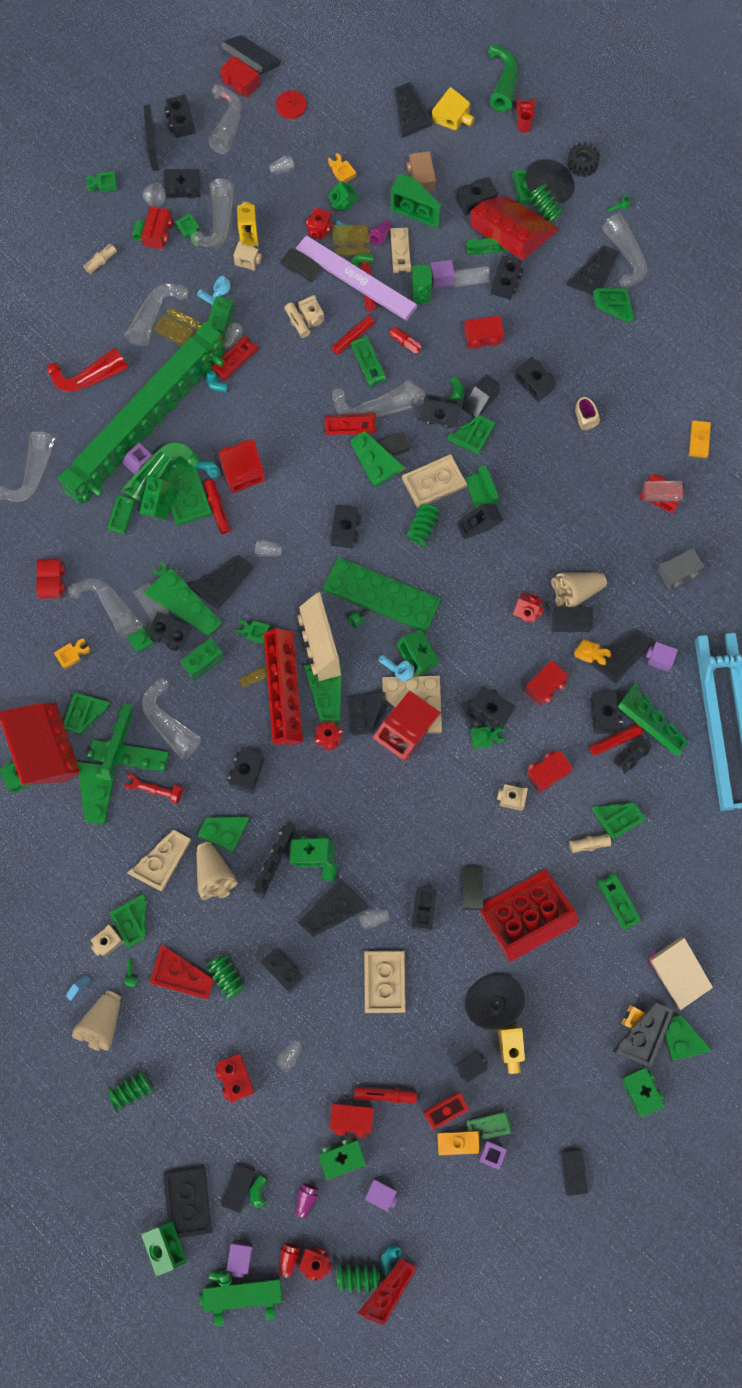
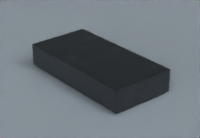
[561,1150,588,1196]
[220,1164,256,1213]

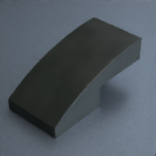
[281,249,322,282]
[378,432,410,456]
[463,867,483,910]

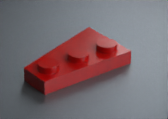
[149,944,214,1000]
[358,1258,417,1326]

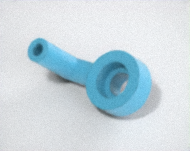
[197,276,231,305]
[378,655,414,681]

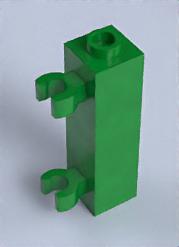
[199,1277,283,1327]

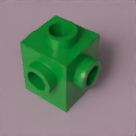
[328,181,359,212]

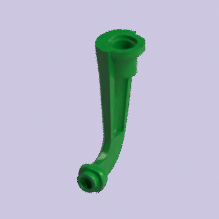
[487,43,518,113]
[122,442,200,504]

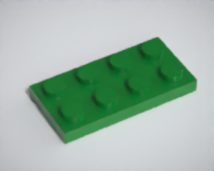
[160,456,212,527]

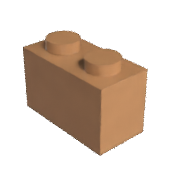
[406,151,436,192]

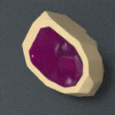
[575,397,600,430]

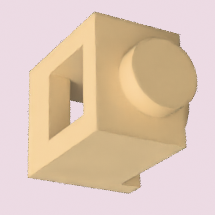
[233,241,262,271]
[298,295,324,328]
[497,784,528,811]
[90,925,124,957]

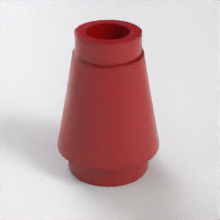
[279,1242,301,1278]

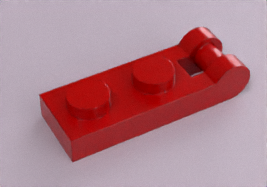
[211,336,260,381]
[325,412,377,435]

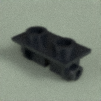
[613,735,651,774]

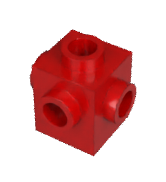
[306,207,332,240]
[513,591,544,623]
[314,721,343,751]
[298,1247,333,1281]

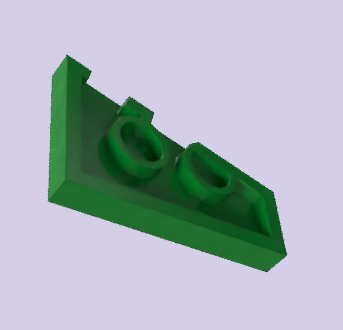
[350,431,406,488]
[77,762,116,825]

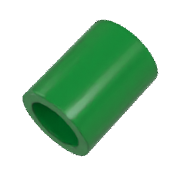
[132,220,145,241]
[321,862,338,882]

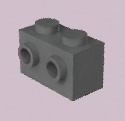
[657,548,704,590]

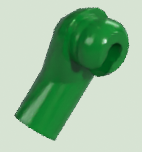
[349,253,374,268]
[450,376,465,400]

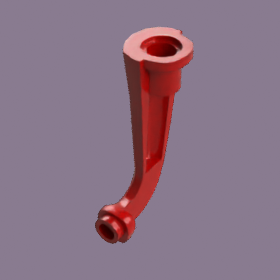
[47,347,129,392]

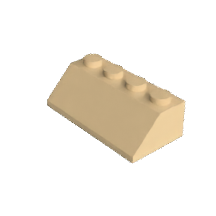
[297,592,341,681]

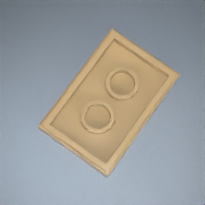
[402,454,467,509]
[649,936,713,1010]
[364,951,405,1013]

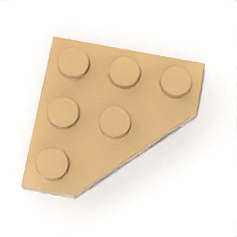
[382,676,442,734]

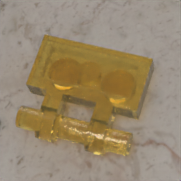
[332,225,370,257]
[153,307,200,346]

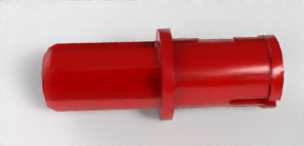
[389,326,422,354]

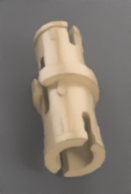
[83,243,117,275]
[284,302,311,338]
[569,834,611,853]

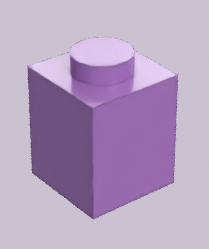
[430,260,455,288]
[122,443,153,474]
[646,642,678,672]
[478,1140,507,1170]
[365,1179,398,1212]
[226,1242,253,1277]

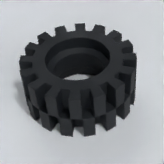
[567,142,600,177]

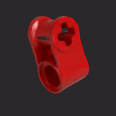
[516,98,535,133]

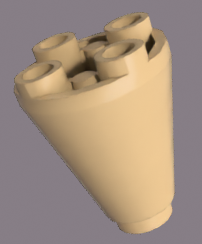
[551,572,607,607]
[196,842,238,900]
[72,991,121,1051]

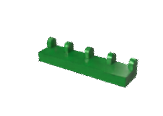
[95,703,134,780]
[88,740,169,772]

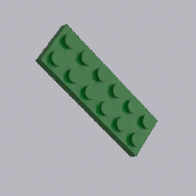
[323,557,441,633]

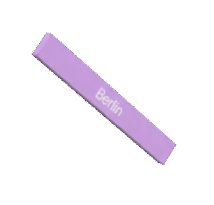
[295,235,417,321]

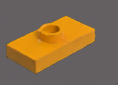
[689,420,711,458]
[437,1131,481,1155]

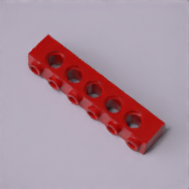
[264,628,303,747]

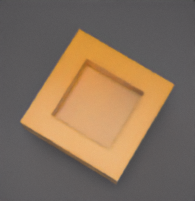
[621,1005,644,1028]

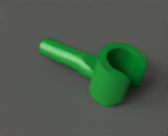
[607,195,632,213]
[124,959,138,988]

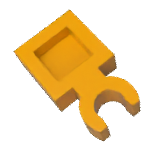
[328,153,356,183]
[54,639,91,670]
[574,639,611,665]

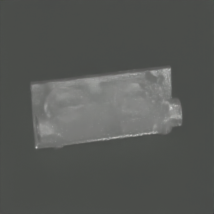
[454,265,490,288]

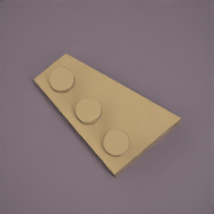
[127,830,191,892]

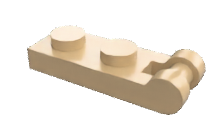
[390,228,411,273]

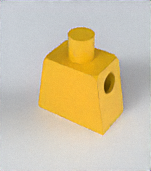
[432,87,475,130]
[237,202,258,247]
[498,1023,525,1074]

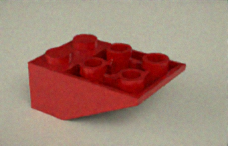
[218,439,266,494]
[373,690,441,760]

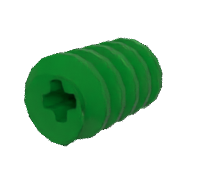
[530,184,563,223]
[406,504,441,547]
[206,954,246,1001]
[108,1071,155,1112]
[336,1263,380,1294]

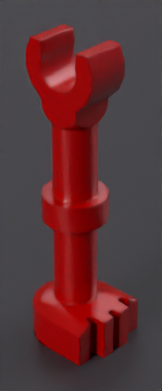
[124,774,183,804]

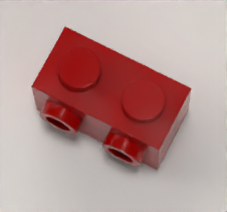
[215,1054,255,1103]

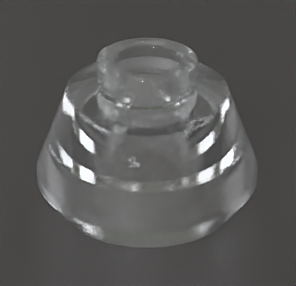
[143,183,166,207]

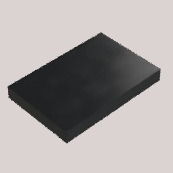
[221,35,281,73]
[143,104,159,171]
[163,1167,212,1238]

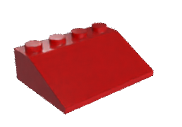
[471,196,559,260]
[0,703,80,785]
[479,869,579,963]

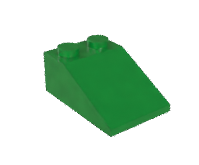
[390,173,441,228]

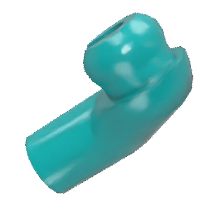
[205,371,228,393]
[196,460,220,478]
[380,1244,402,1276]

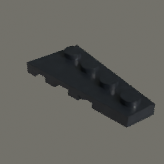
[253,822,296,899]

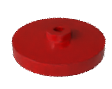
[276,90,307,119]

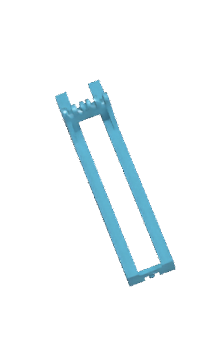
[695,633,742,811]

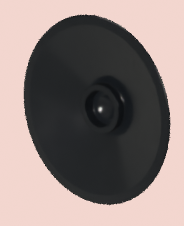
[526,159,575,204]
[465,974,525,1030]

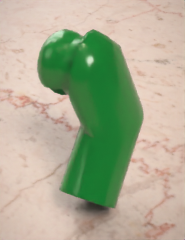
[249,1174,268,1209]
[209,1270,232,1287]

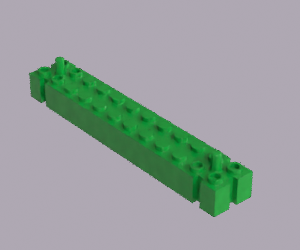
[58,322,225,506]

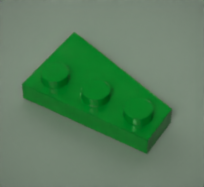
[304,665,342,723]

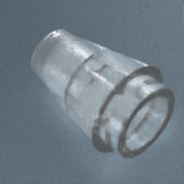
[269,155,295,174]
[223,322,244,350]
[403,380,427,406]
[254,538,282,557]
[359,909,390,930]
[275,1040,303,1072]

